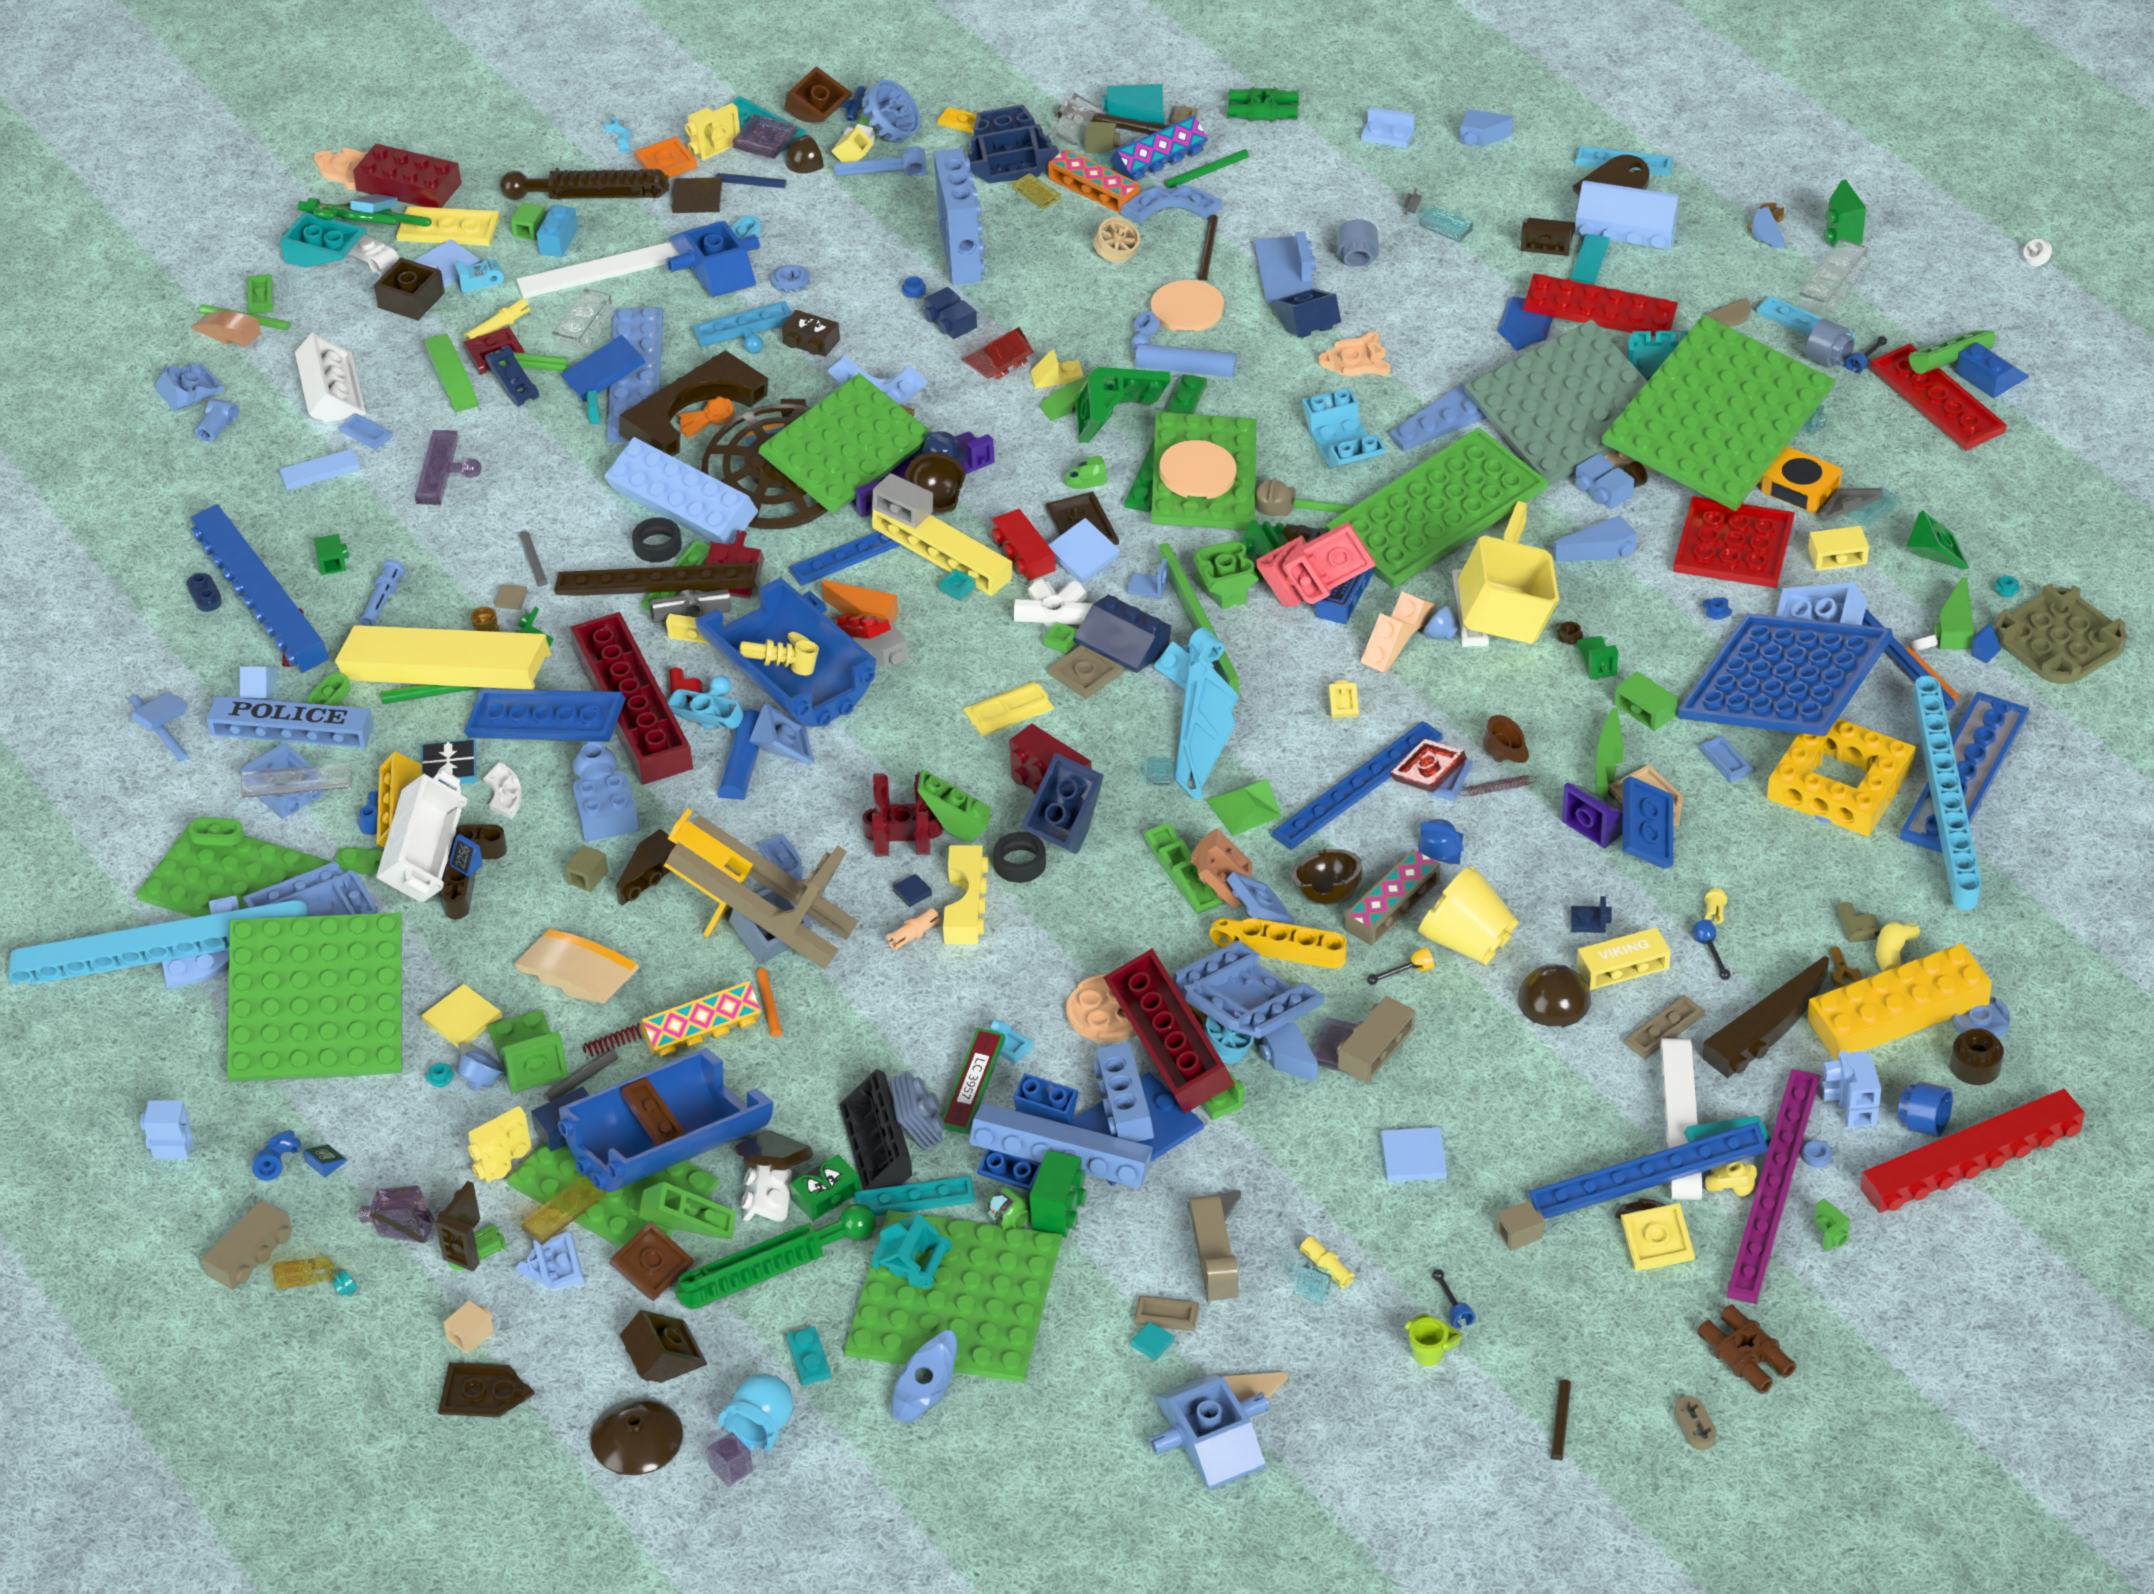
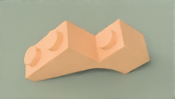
[1360,592,1436,673]

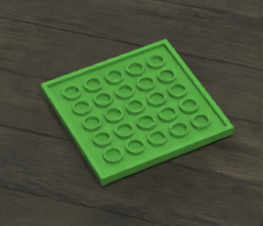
[227,913,402,1082]
[845,1210,1062,1382]

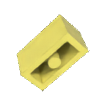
[1808,526,1869,570]

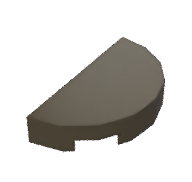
[1706,298,1751,327]

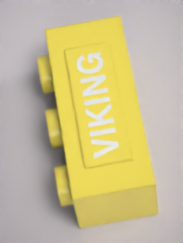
[1577,927,1671,990]

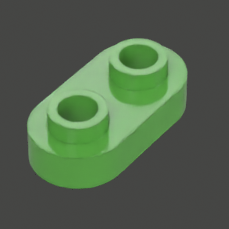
[307,673,351,706]
[188,817,244,846]

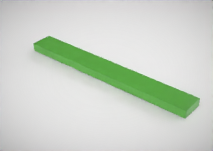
[1159,542,1239,695]

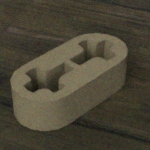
[1675,1396,1716,1450]

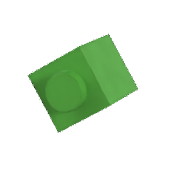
[511,202,546,241]

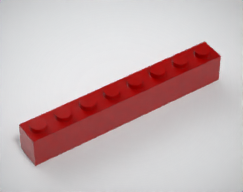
[1860,1088,2085,1213]

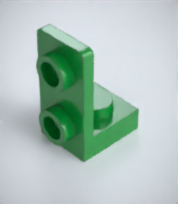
[1577,636,1618,680]

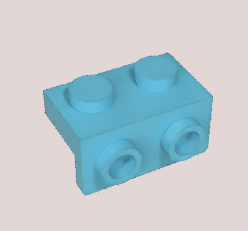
[1153,641,1215,690]

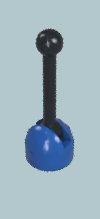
[1845,336,1887,374]
[1692,919,1731,980]
[1432,1269,1476,1329]

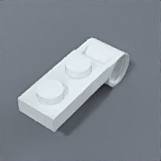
[348,235,399,277]

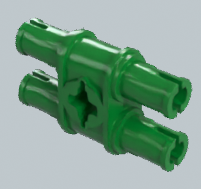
[1227,86,1299,122]

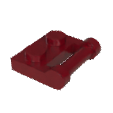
[464,327,525,375]

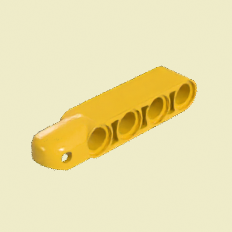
[1209,918,1347,968]

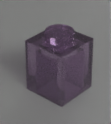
[707,1432,753,1488]

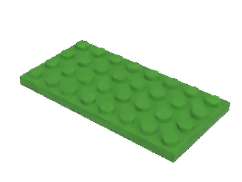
[1325,427,1548,588]

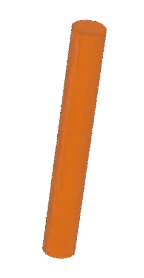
[1905,646,1959,700]
[756,968,782,1037]

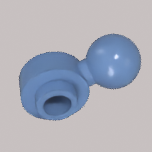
[1131,311,1160,350]

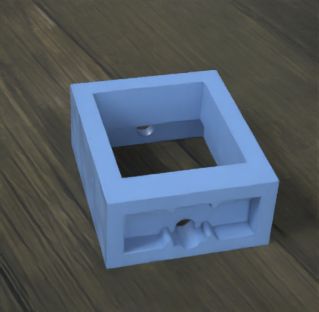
[241,742,326,819]

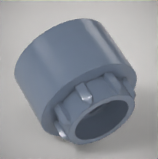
[1337,219,1379,267]
[1806,318,1855,368]

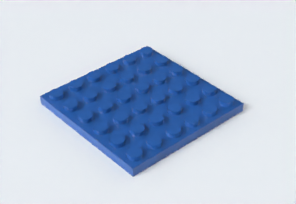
[1677,613,1893,736]

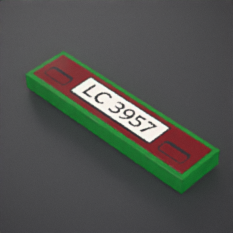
[942,1028,1006,1135]

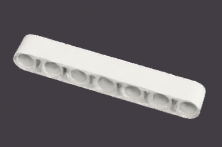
[1660,1038,1702,1200]

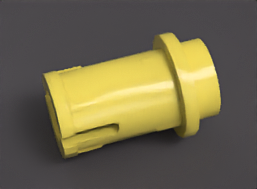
[1705,888,1727,923]

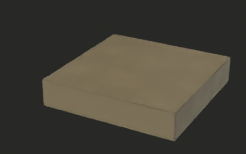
[1048,645,1123,699]

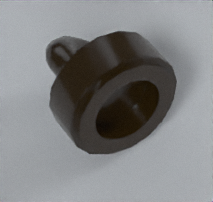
[1624,461,1648,488]

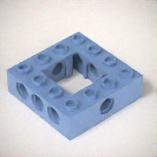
[933,148,985,286]

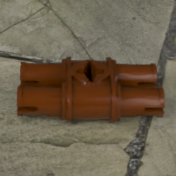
[1697,1304,1796,1394]

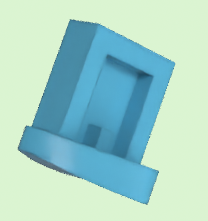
[990,1019,1033,1064]

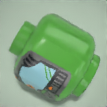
[986,1187,1031,1230]

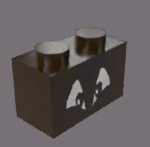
[781,310,840,357]

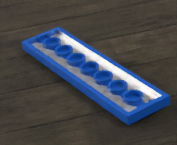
[1900,692,2029,853]

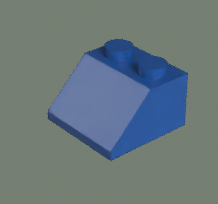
[1957,342,2029,399]

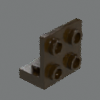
[1521,218,1575,256]
[435,1181,480,1272]

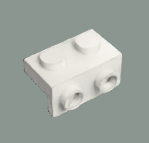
[741,1165,792,1221]

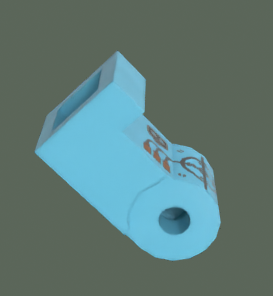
[455,259,504,293]

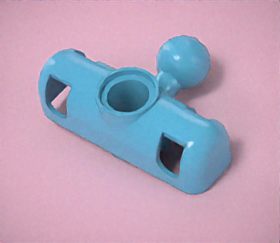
[667,675,743,729]

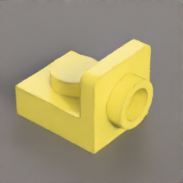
[1328,680,1359,718]

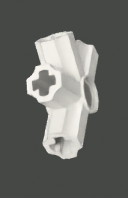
[1014,579,1094,628]

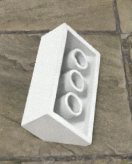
[295,332,366,422]

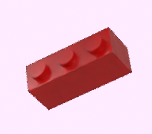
[990,508,1056,581]

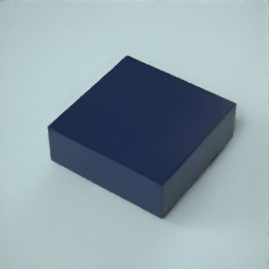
[893,874,932,908]

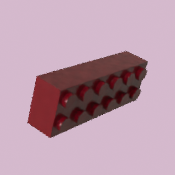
[1103,948,1235,1114]

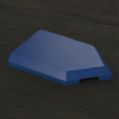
[1498,296,1553,351]

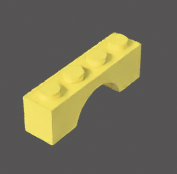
[943,845,989,944]

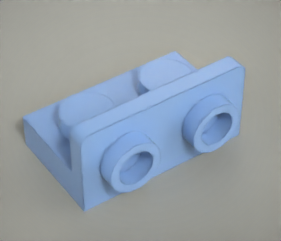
[1362,107,1415,148]

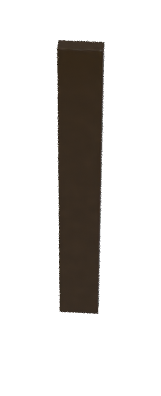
[554,563,761,596]

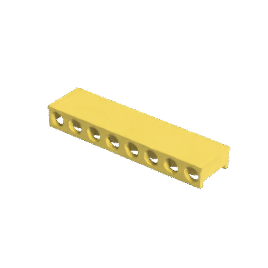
[335,625,551,690]

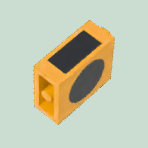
[1760,447,1843,514]

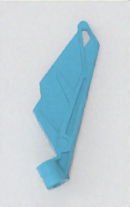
[1174,627,1239,799]

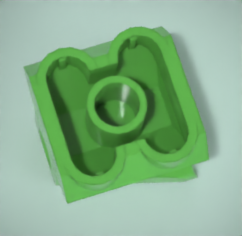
[1193,540,1259,609]

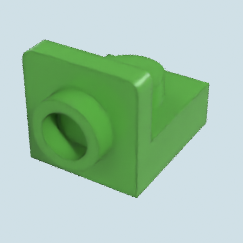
[1201,1072,1245,1120]
[1814,1198,1850,1252]

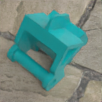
[872,1213,952,1289]

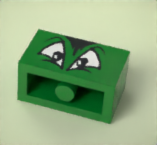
[790,1154,861,1221]

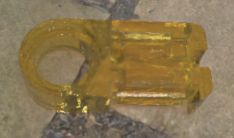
[273,1257,335,1290]

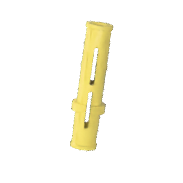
[463,298,530,341]

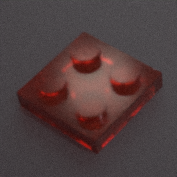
[1390,739,1467,793]

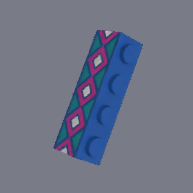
[1110,116,1208,181]

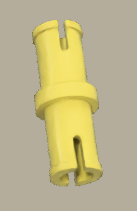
[1300,1236,1355,1289]

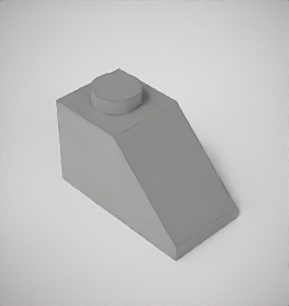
[852,622,908,667]

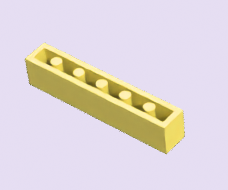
[872,509,1012,596]

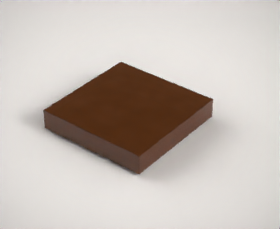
[609,1221,694,1302]

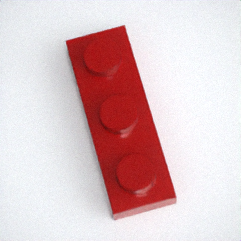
[834,613,891,639]

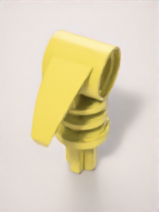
[739,632,819,676]

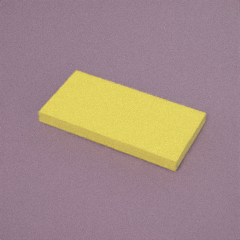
[396,206,500,246]

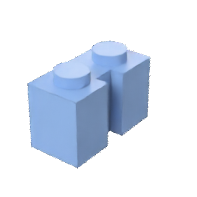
[141,1100,193,1159]

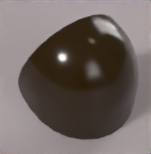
[785,135,824,174]

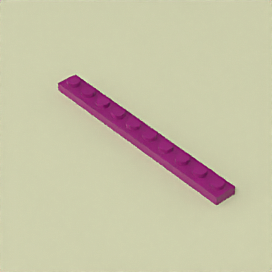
[1727,1069,1820,1304]

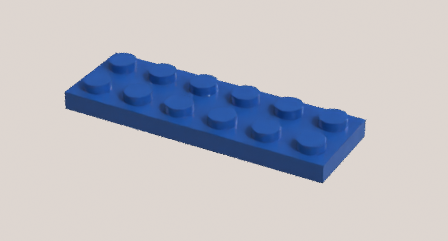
[464,689,626,742]

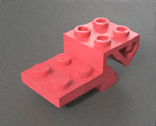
[1256,521,1376,607]

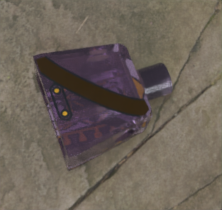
[359,1185,435,1243]

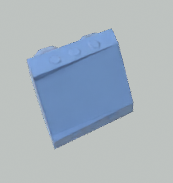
[155,363,224,412]

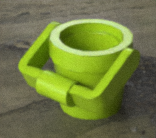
[1405,1313,1462,1366]

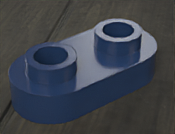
[187,573,222,612]

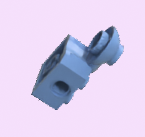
[572,742,639,842]

